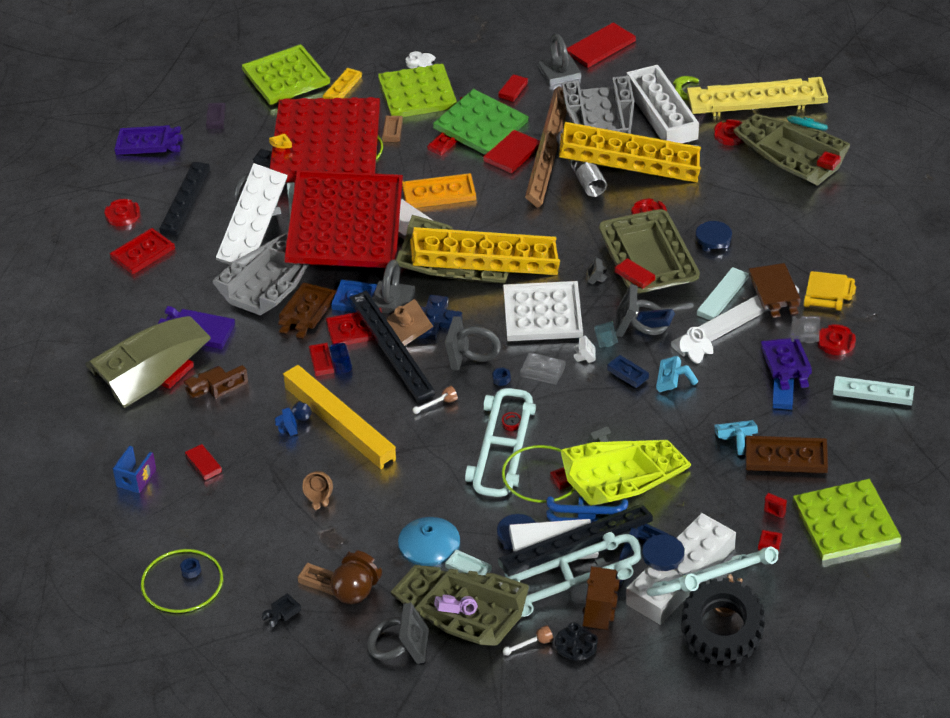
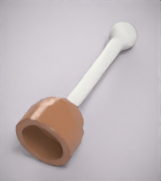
[412,386,458,414]
[503,625,554,656]

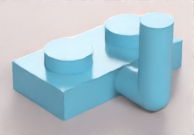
[656,356,698,393]
[714,420,758,455]

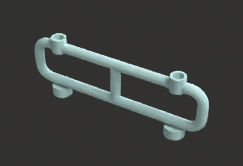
[465,388,536,497]
[504,532,642,617]
[646,547,779,596]

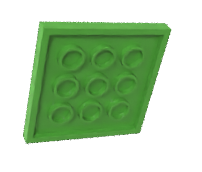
[433,89,529,155]

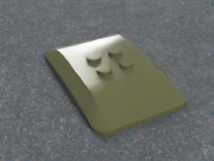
[599,209,700,293]

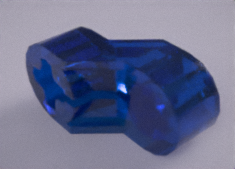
[329,343,352,374]

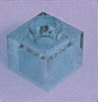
[594,321,618,348]

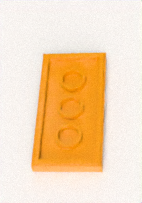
[402,173,476,208]

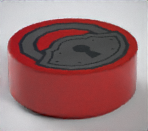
[502,412,521,431]

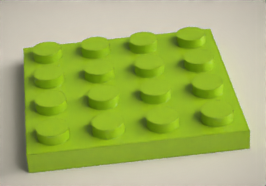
[242,44,330,105]
[378,64,457,117]
[793,479,901,561]

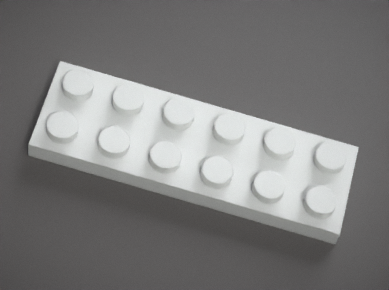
[216,163,287,265]

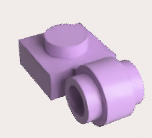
[434,595,477,615]

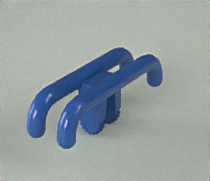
[546,496,628,522]

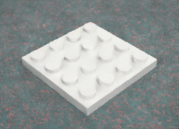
[503,281,583,341]

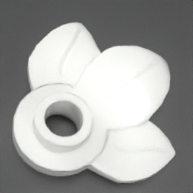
[406,51,436,69]
[679,327,713,364]

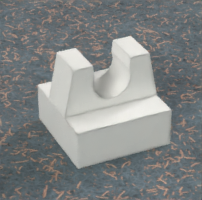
[574,335,595,363]

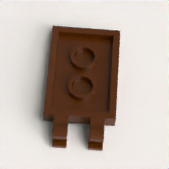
[749,263,801,318]
[278,282,337,339]

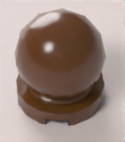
[330,550,382,605]

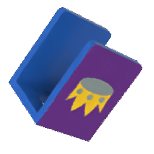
[113,446,156,494]

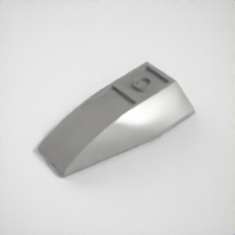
[562,76,635,134]
[213,232,309,315]

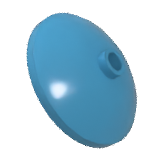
[398,517,460,566]

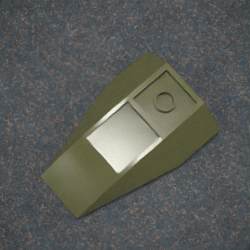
[734,113,850,186]
[85,316,211,408]

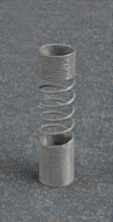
[556,129,607,197]

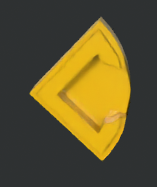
[269,134,292,148]

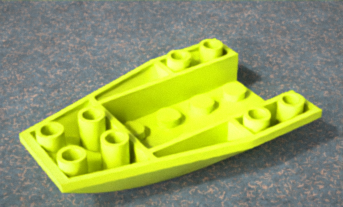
[561,440,691,506]

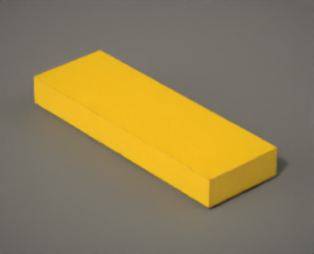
[323,68,362,99]

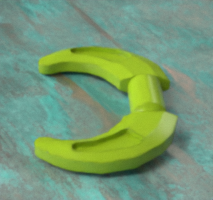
[673,76,699,101]

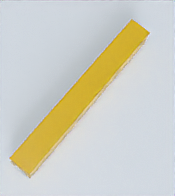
[283,365,396,469]

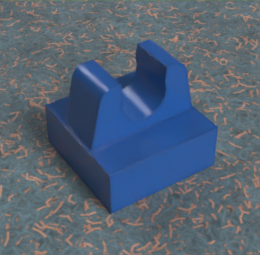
[275,407,298,436]

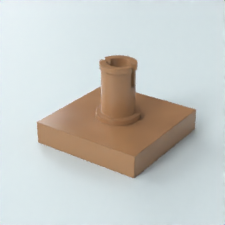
[386,299,433,346]

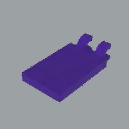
[114,125,183,155]
[158,306,235,349]
[761,337,812,390]

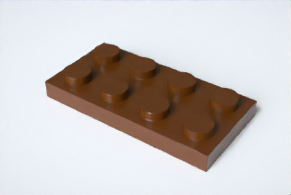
[746,435,828,473]

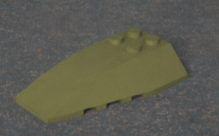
[396,215,509,283]
[391,565,529,646]

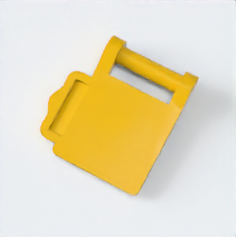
[804,271,856,311]

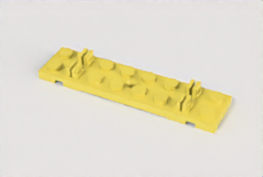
[687,77,828,116]

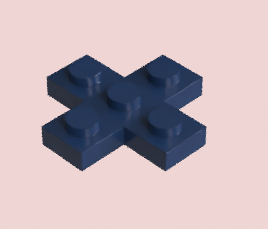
[417,295,462,340]

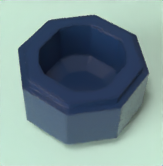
[492,367,511,386]
[291,402,312,421]
[180,558,201,579]

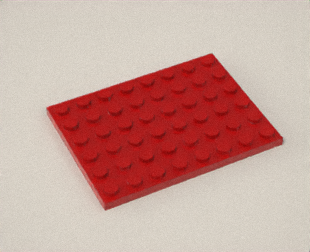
[270,97,380,182]
[285,170,403,268]

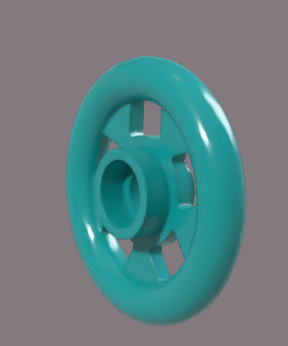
[787,115,828,131]

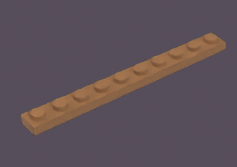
[525,86,567,208]

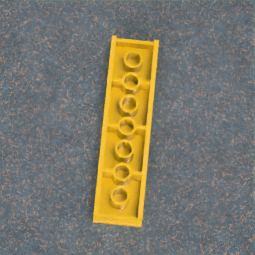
[559,122,701,183]
[410,227,560,275]

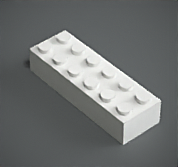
[626,65,699,143]
[626,513,736,625]

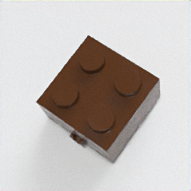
[582,566,620,630]

